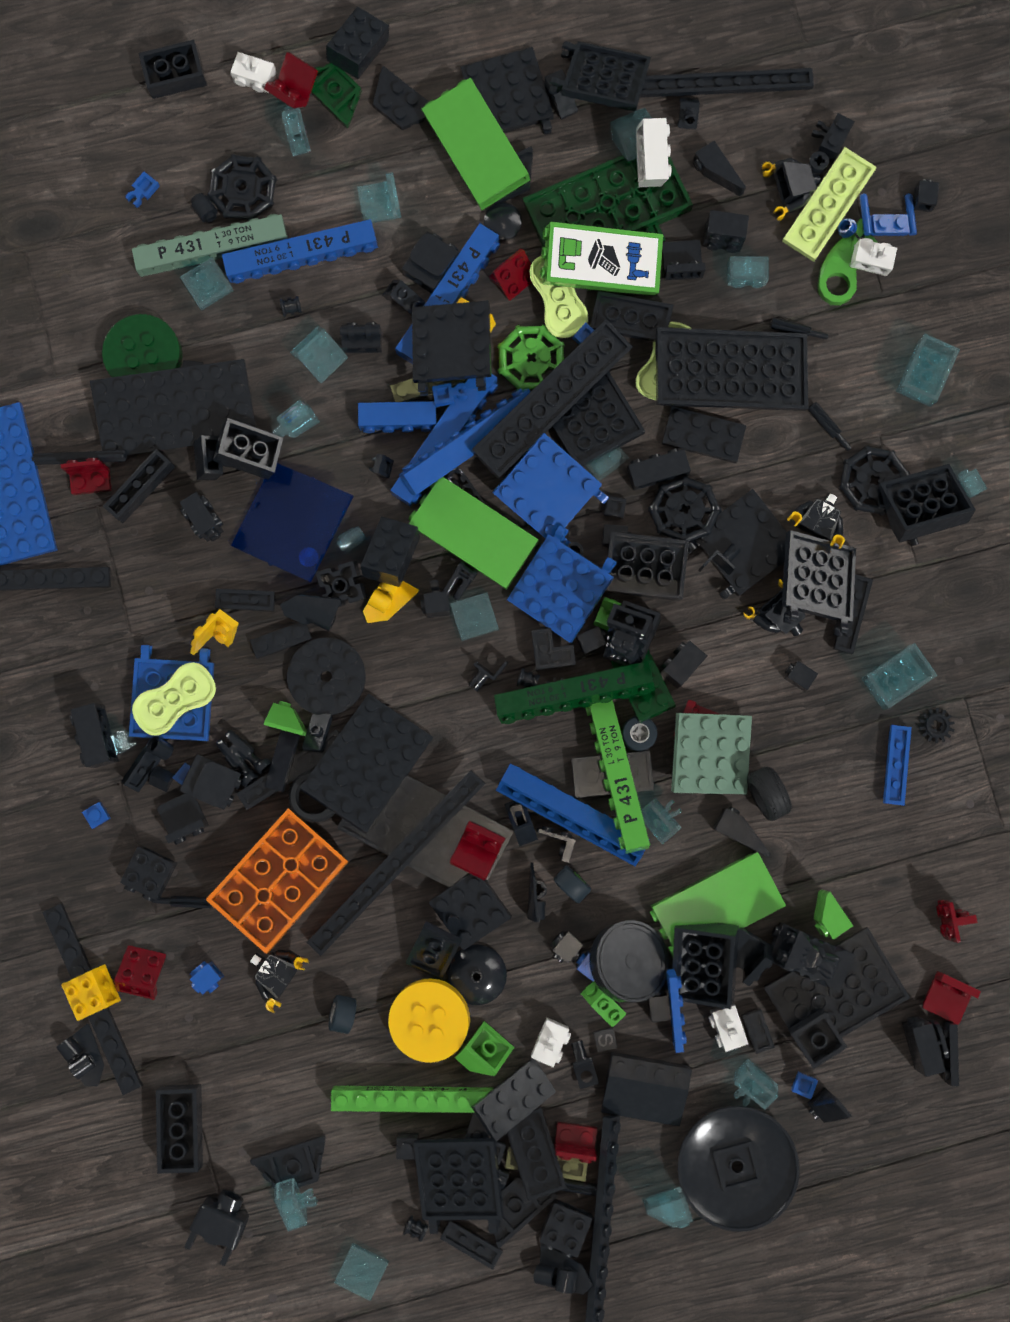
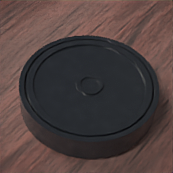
[590,920,669,1003]

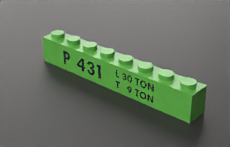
[585,700,650,854]
[331,1086,494,1113]

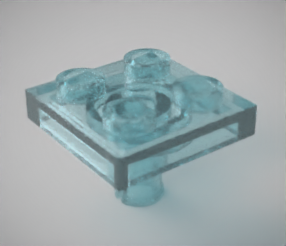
[180,257,234,311]

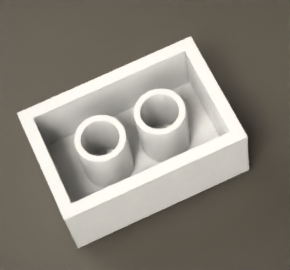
[636,118,671,187]

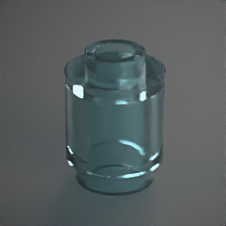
[336,526,366,553]

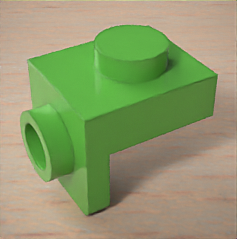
[593,597,622,631]

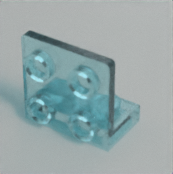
[357,172,401,223]
[290,326,348,383]

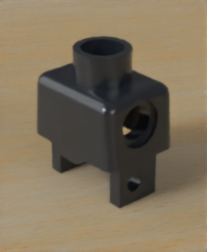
[184,1190,249,1266]

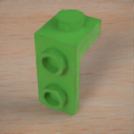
[581,981,626,1027]

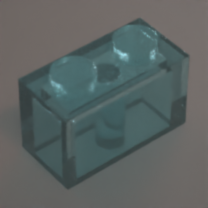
[727,257,769,288]

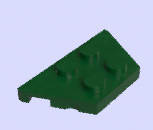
[311,63,362,128]

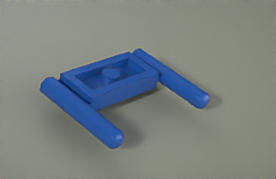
[860,194,917,236]

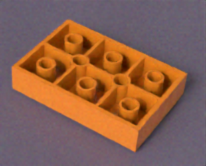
[206,808,348,954]

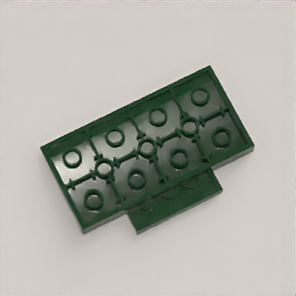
[523,149,693,247]

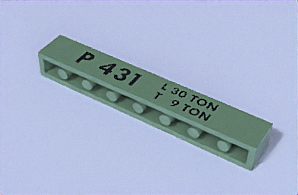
[132,214,288,277]

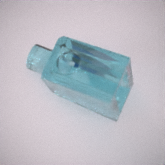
[281,105,311,156]
[272,400,320,438]

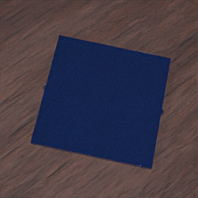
[231,463,354,582]

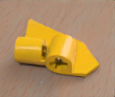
[363,581,419,623]

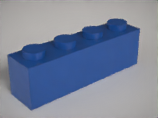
[358,401,437,433]

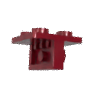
[489,248,532,301]
[936,899,978,943]

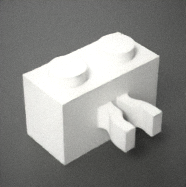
[230,52,277,93]
[850,238,897,276]
[708,1004,748,1052]
[531,1017,571,1067]

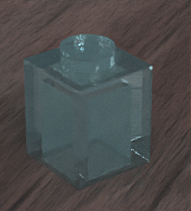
[957,469,987,499]

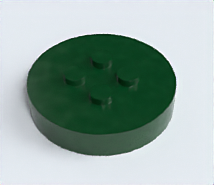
[102,314,183,377]

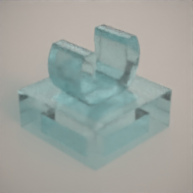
[111,730,136,754]

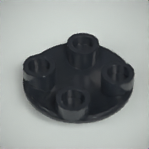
[484,203,522,240]

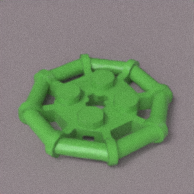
[497,324,565,390]

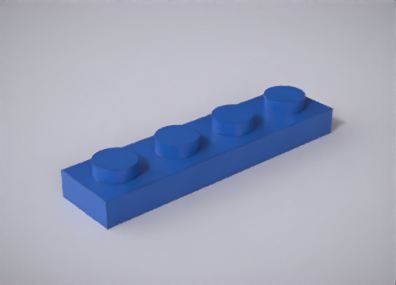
[883,725,912,806]
[666,969,687,1053]

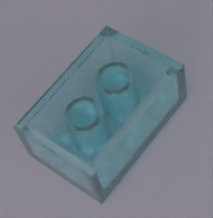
[896,333,960,407]
[861,643,938,710]

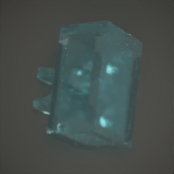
[641,798,682,845]
[734,1059,778,1110]
[274,1178,317,1231]

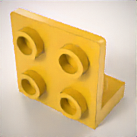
[190,609,239,655]
[62,964,121,1021]

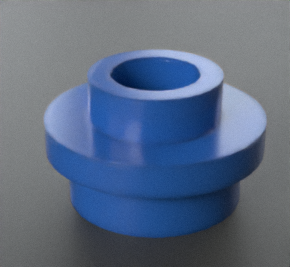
[838,218,857,238]

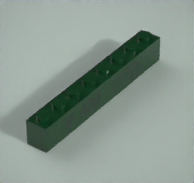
[494,661,655,724]

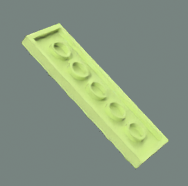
[782,147,877,262]

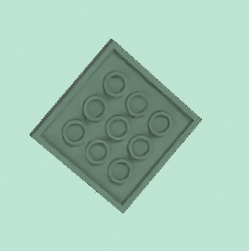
[671,713,752,794]

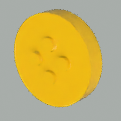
[388,979,470,1062]

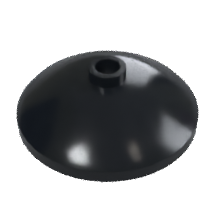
[447,945,507,1005]

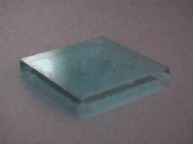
[450,592,499,641]
[334,1243,389,1301]

